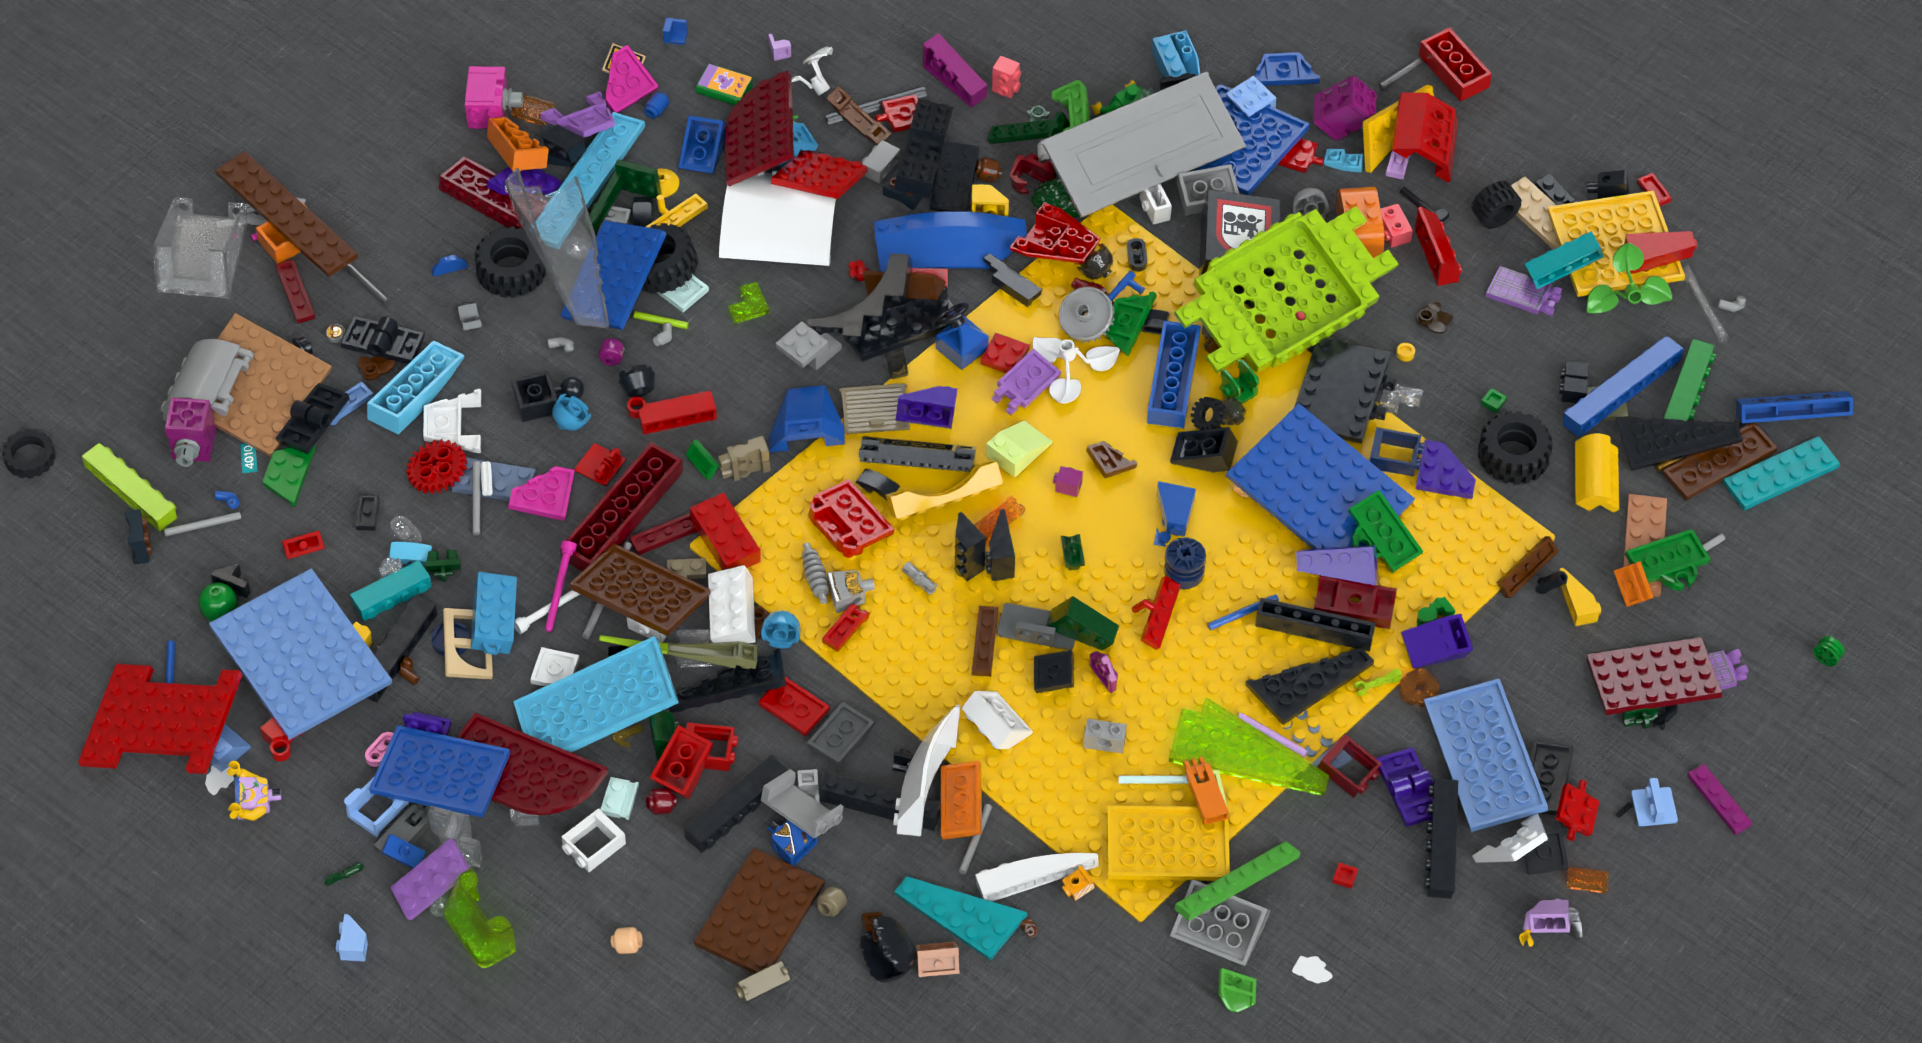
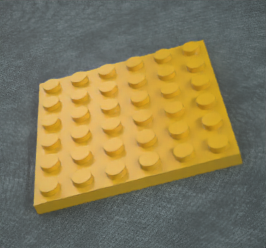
[1547,191,1685,297]

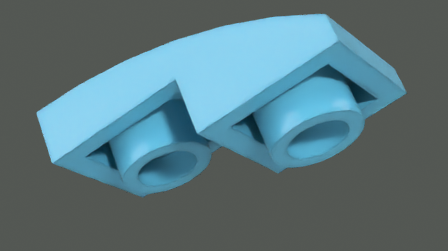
[1324,149,1364,172]
[388,542,432,565]

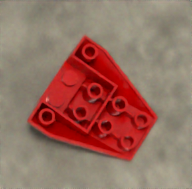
[1010,202,1101,264]

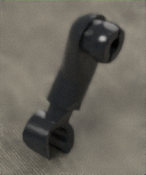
[1653,705,1677,730]

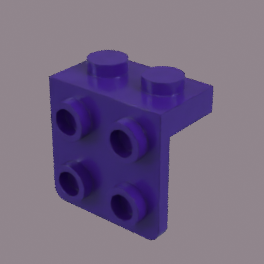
[403,711,452,736]

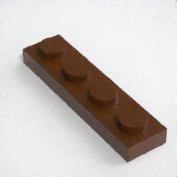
[1496,536,1559,598]
[972,606,999,677]

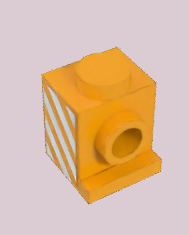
[1061,865,1095,901]

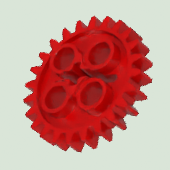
[406,439,468,495]

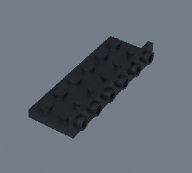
[850,287,954,361]

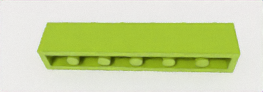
[82,443,177,532]

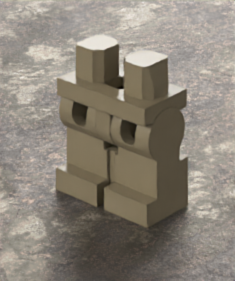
[718,436,771,481]

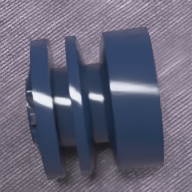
[1164,537,1206,589]

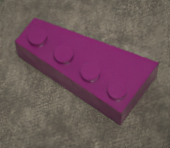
[923,33,987,108]

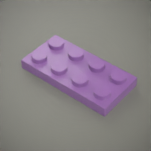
[390,838,471,920]

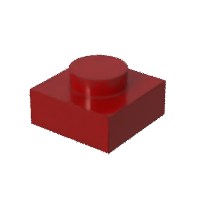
[1332,862,1358,889]

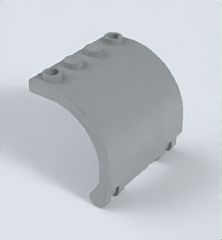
[161,339,254,421]

